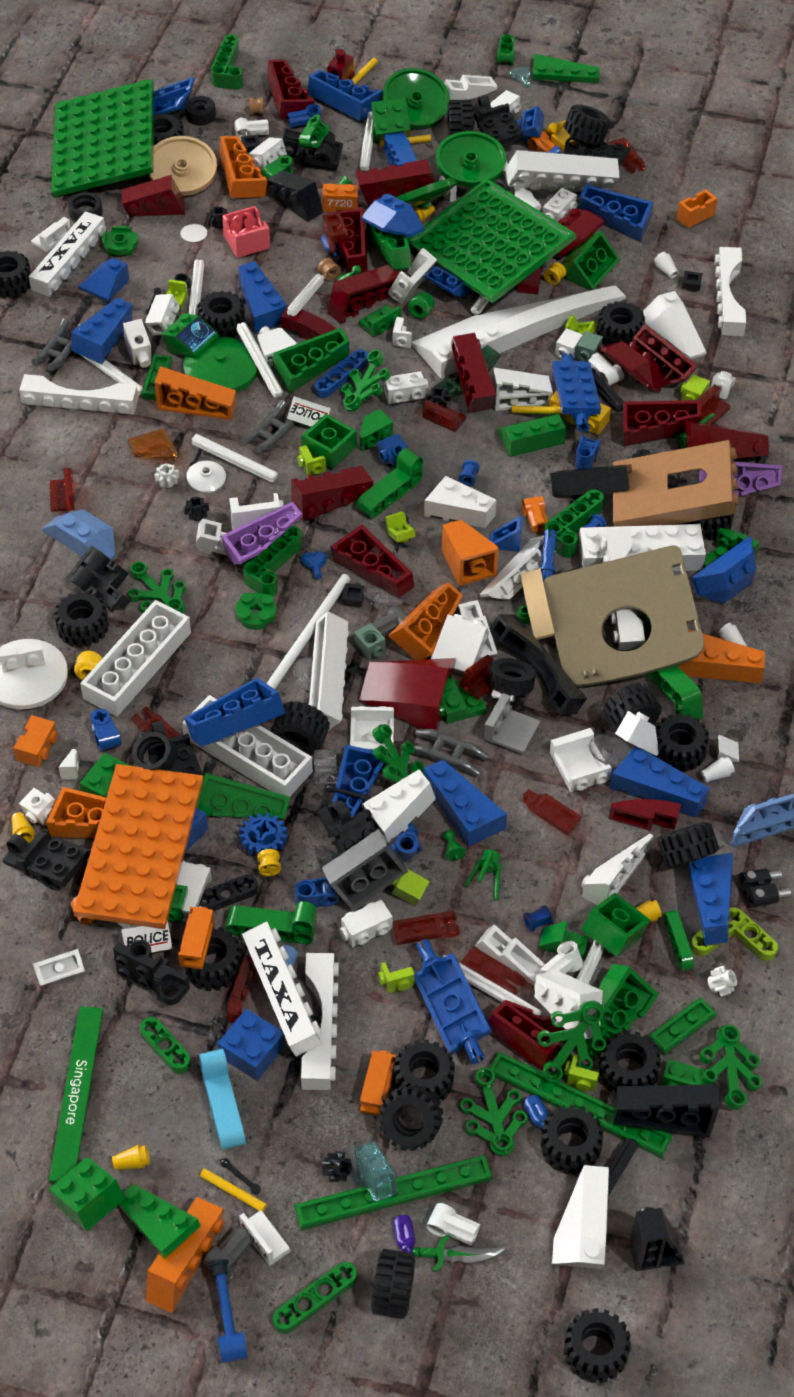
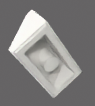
[33,949,85,986]

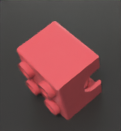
[222,206,270,258]

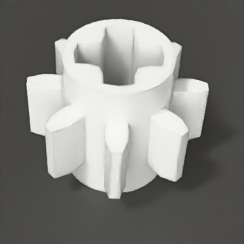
[154,464,179,488]
[708,966,737,997]

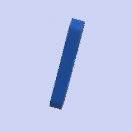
[314,349,369,398]

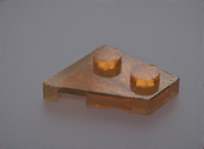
[128,428,178,459]

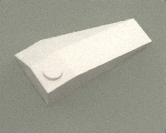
[552,1165,609,1269]

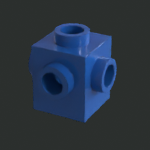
[376,434,407,466]

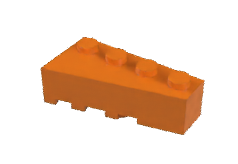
[154,366,237,420]
[388,582,463,660]
[146,1197,225,1314]

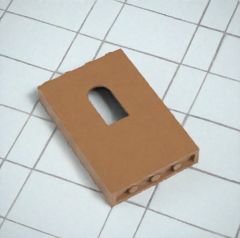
[613,440,739,527]

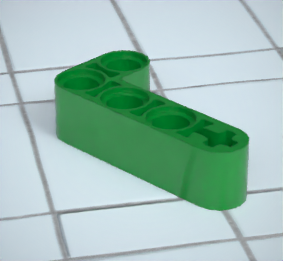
[211,34,243,90]
[356,448,423,519]
[544,489,604,558]
[243,525,302,597]
[647,665,703,720]
[225,902,317,944]

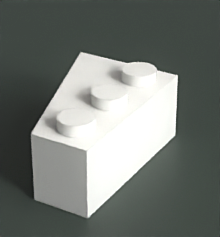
[492,367,553,411]
[424,476,496,528]
[363,770,436,844]

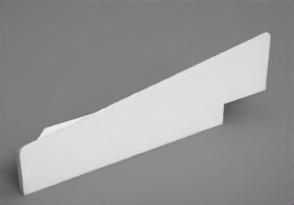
[479,536,556,600]

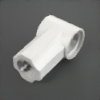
[234,118,269,141]
[588,352,624,386]
[538,941,583,974]
[426,1203,480,1246]

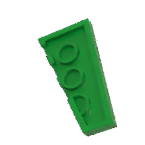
[532,53,600,83]
[197,773,291,819]
[118,1184,201,1259]

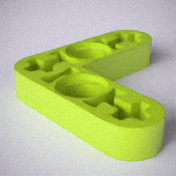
[691,907,778,961]

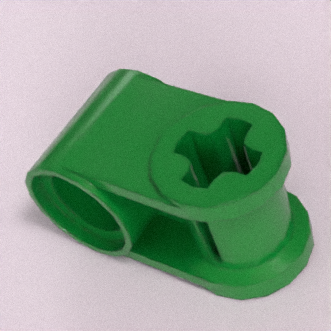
[497,34,515,65]
[299,114,330,148]
[261,155,294,179]

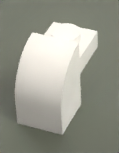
[196,519,227,555]

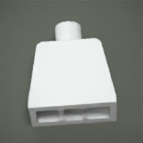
[123,319,151,367]
[257,326,297,367]

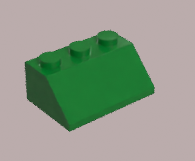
[561,230,621,291]
[497,414,566,457]

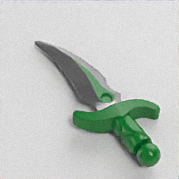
[412,1235,505,1272]

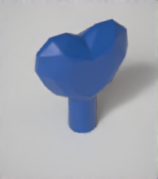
[301,551,327,579]

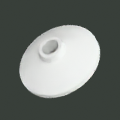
[187,461,226,493]

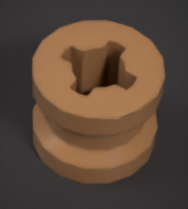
[249,98,264,115]
[318,258,340,281]

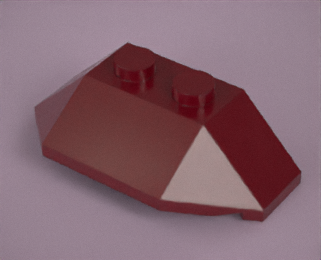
[553,208,604,257]
[632,324,698,388]
[597,341,662,393]

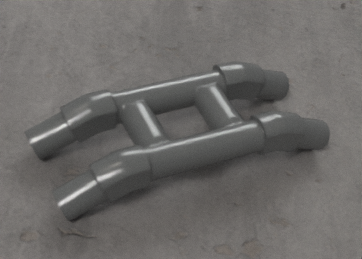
[31,319,81,371]
[240,400,297,453]
[412,729,489,777]

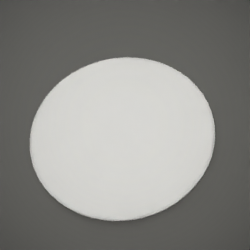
[181,224,207,242]

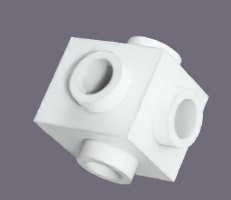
[19,788,56,827]

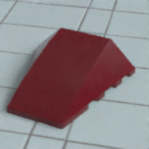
[359,658,456,731]

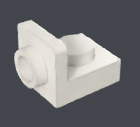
[393,317,412,348]

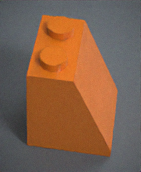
[442,520,499,586]

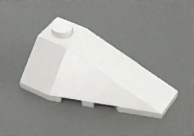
[643,291,706,359]
[581,833,654,905]

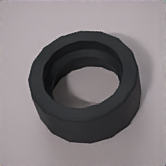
[68,192,103,223]
[132,732,177,771]

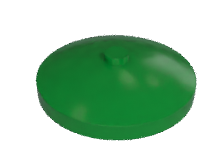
[382,68,450,129]
[436,131,506,187]
[396,177,457,209]
[183,337,259,393]

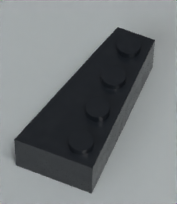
[613,1084,720,1138]

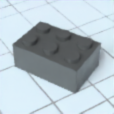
[322,830,408,910]

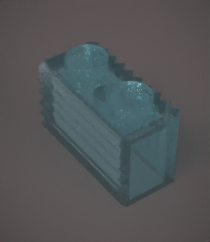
[355,1141,397,1201]

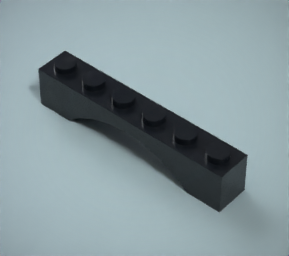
[489,614,587,714]

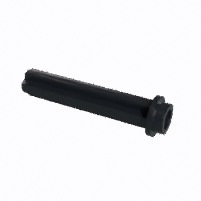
[592,368,624,412]
[607,1138,638,1203]

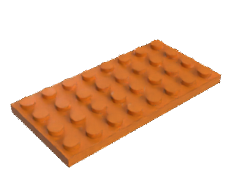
[74,764,204,929]

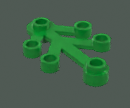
[341,349,391,411]
[128,561,186,614]
[372,724,424,783]
[537,1000,606,1083]
[699,1024,762,1110]
[460,1067,527,1156]

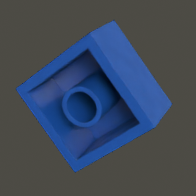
[217,1009,285,1081]

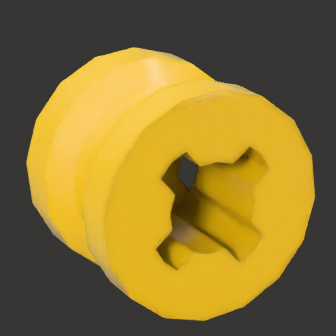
[543,262,566,285]
[257,849,281,876]

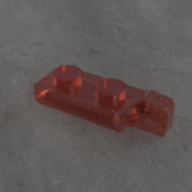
[522,788,581,835]

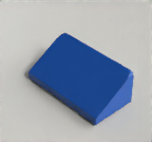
[521,106,544,137]

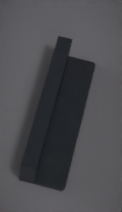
[550,464,632,497]

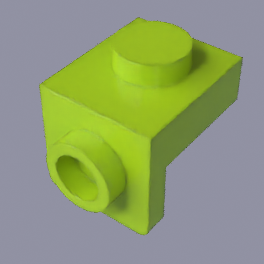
[167,279,188,310]
[565,315,597,335]
[297,445,326,476]
[385,511,416,543]
[378,962,415,993]
[564,1054,599,1092]

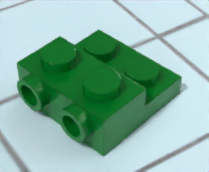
[439,676,487,724]

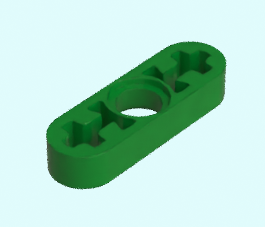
[664,910,694,971]
[140,1017,191,1074]

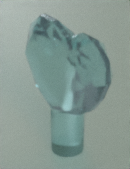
[509,66,530,88]

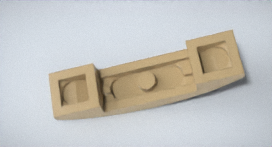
[521,568,555,640]

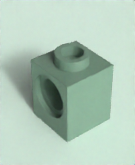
[576,331,603,362]
[354,623,385,661]

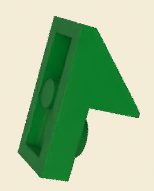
[538,921,589,959]

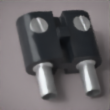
[738,869,791,907]

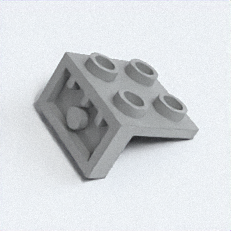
[484,693,540,754]

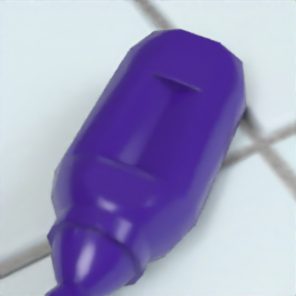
[393,1215,416,1253]

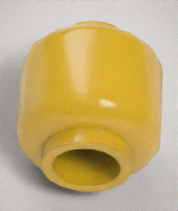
[74,651,102,680]

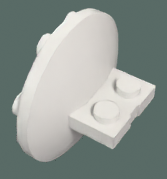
[0,639,68,710]

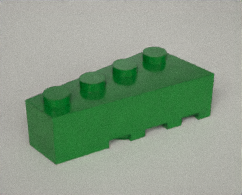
[366,222,412,270]
[273,328,350,394]

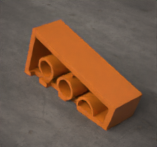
[219,136,267,198]
[677,629,765,683]
[46,787,106,838]

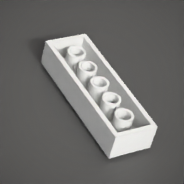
[506,150,619,193]
[578,524,706,571]
[80,600,191,717]
[182,695,313,796]

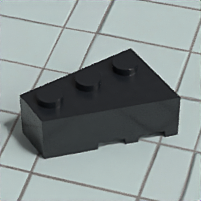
[267,170,323,222]
[629,1207,685,1272]

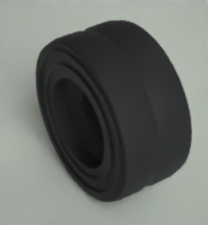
[185,96,216,126]

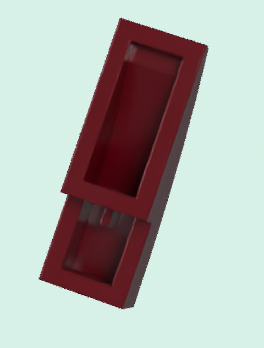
[281,305,336,340]
[608,799,681,831]

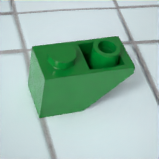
[360,409,393,452]

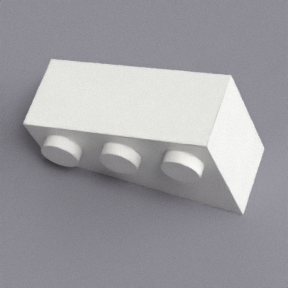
[534,971,603,1039]

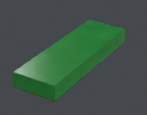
[141,354,172,400]
[649,997,717,1056]

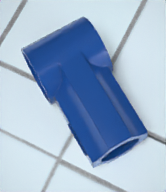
[287,104,322,128]

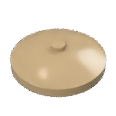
[148,136,217,196]

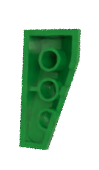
[585,963,659,1058]

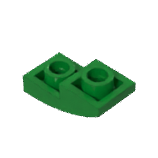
[716,528,759,556]

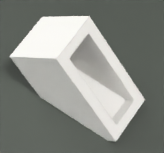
[615,711,659,756]

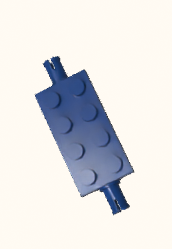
[552,353,601,433]
[414,940,493,1064]

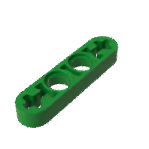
[273,1262,357,1334]

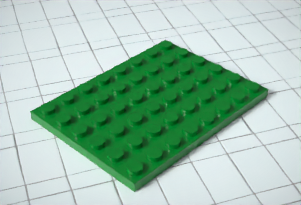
[51,79,154,197]
[407,178,576,303]

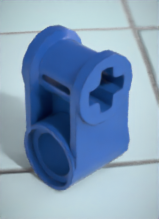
[575,435,601,469]
[91,709,122,752]
[295,876,339,907]

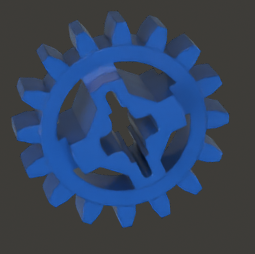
[239,813,287,855]

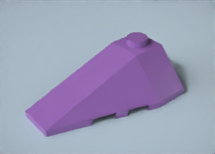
[699,462,783,496]
[221,502,302,565]

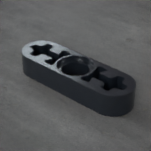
[198,874,258,912]

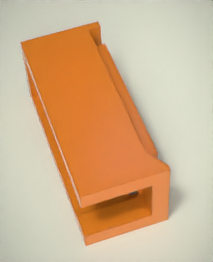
[178,907,214,970]
[360,1050,396,1116]

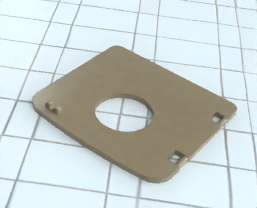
[543,545,704,687]

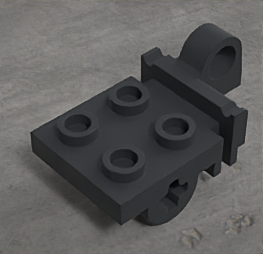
[473,94,523,145]
[282,128,344,170]
[563,136,630,167]
[66,545,131,612]
[141,720,204,778]
[317,801,378,853]
[2,829,90,890]
[113,940,190,1005]

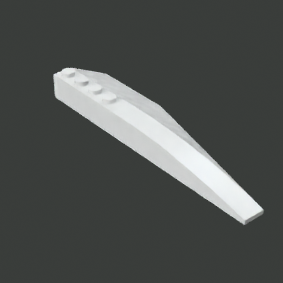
[412,285,626,379]

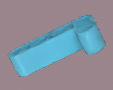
[199,1048,246,1151]

